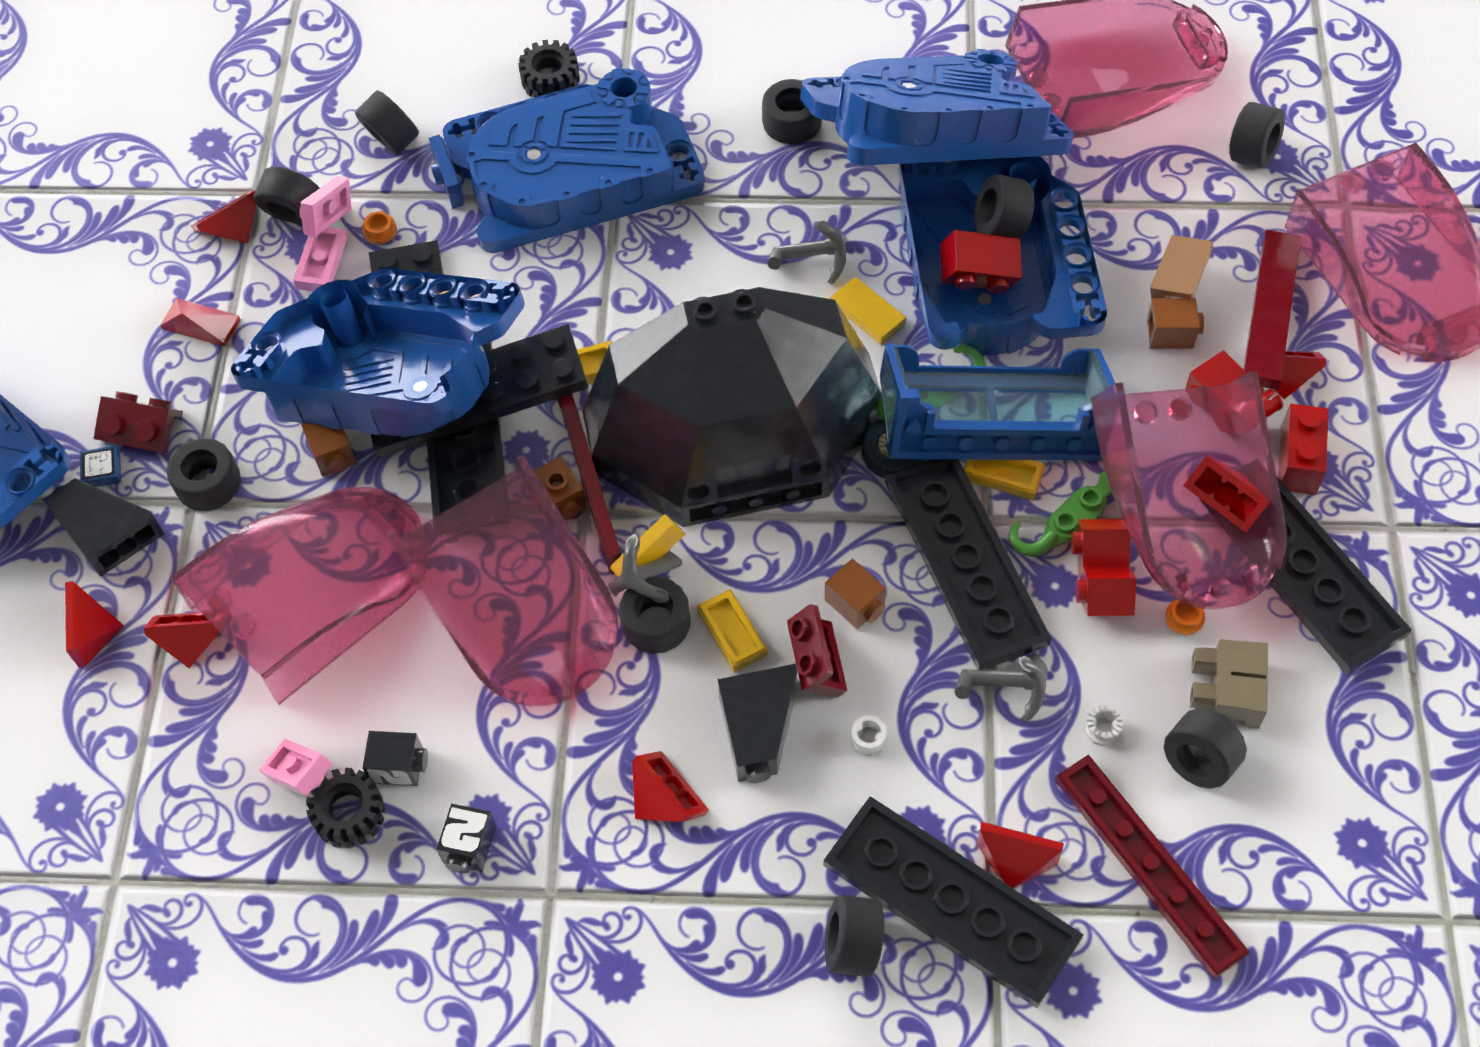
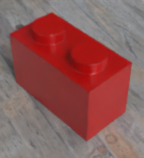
[940,230,1022,293]
[1278,403,1328,495]

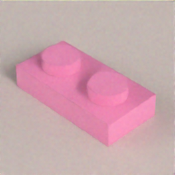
[300,176,352,237]
[293,228,348,291]
[259,739,332,796]

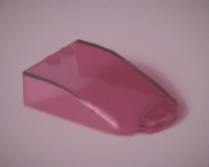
[1005,0,1228,138]
[1285,143,1480,362]
[1091,371,1287,610]
[388,455,618,707]
[170,487,429,705]

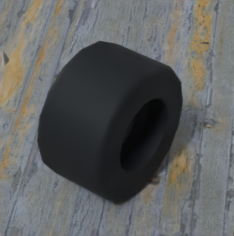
[762,79,822,144]
[355,90,419,155]
[1229,102,1285,169]
[253,166,320,225]
[974,175,1034,239]
[166,438,241,511]
[619,576,691,654]
[1163,708,1247,789]
[825,895,885,977]

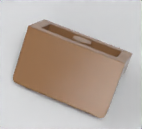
[1150,235,1213,301]

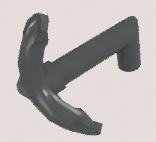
[767,220,847,285]
[608,534,682,603]
[954,653,1048,723]

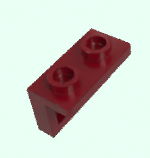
[93,391,183,453]
[787,604,848,698]

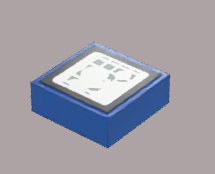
[80,445,121,487]

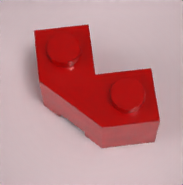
[1071,519,1136,616]

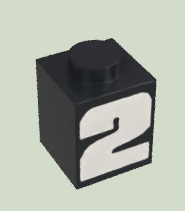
[362,731,428,786]
[436,803,496,873]

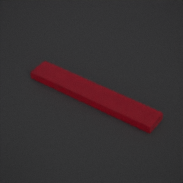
[1241,229,1301,390]
[557,394,621,575]
[1055,754,1250,980]

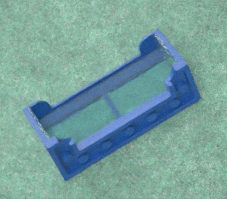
[880,345,1124,461]

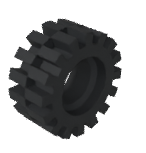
[518,39,580,97]
[306,767,386,848]

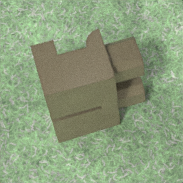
[1190,639,1268,729]

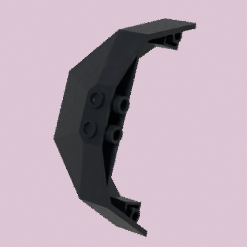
[582,287,882,527]

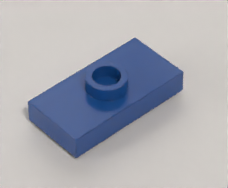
[428,134,465,209]

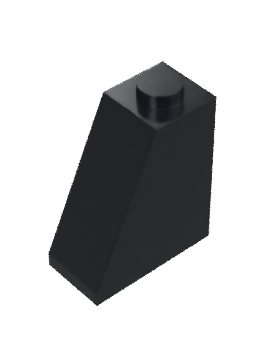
[43,478,164,577]
[717,663,797,783]

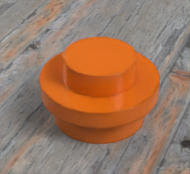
[362,211,397,244]
[1165,597,1205,635]

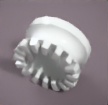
[1085,705,1124,746]
[851,715,887,756]

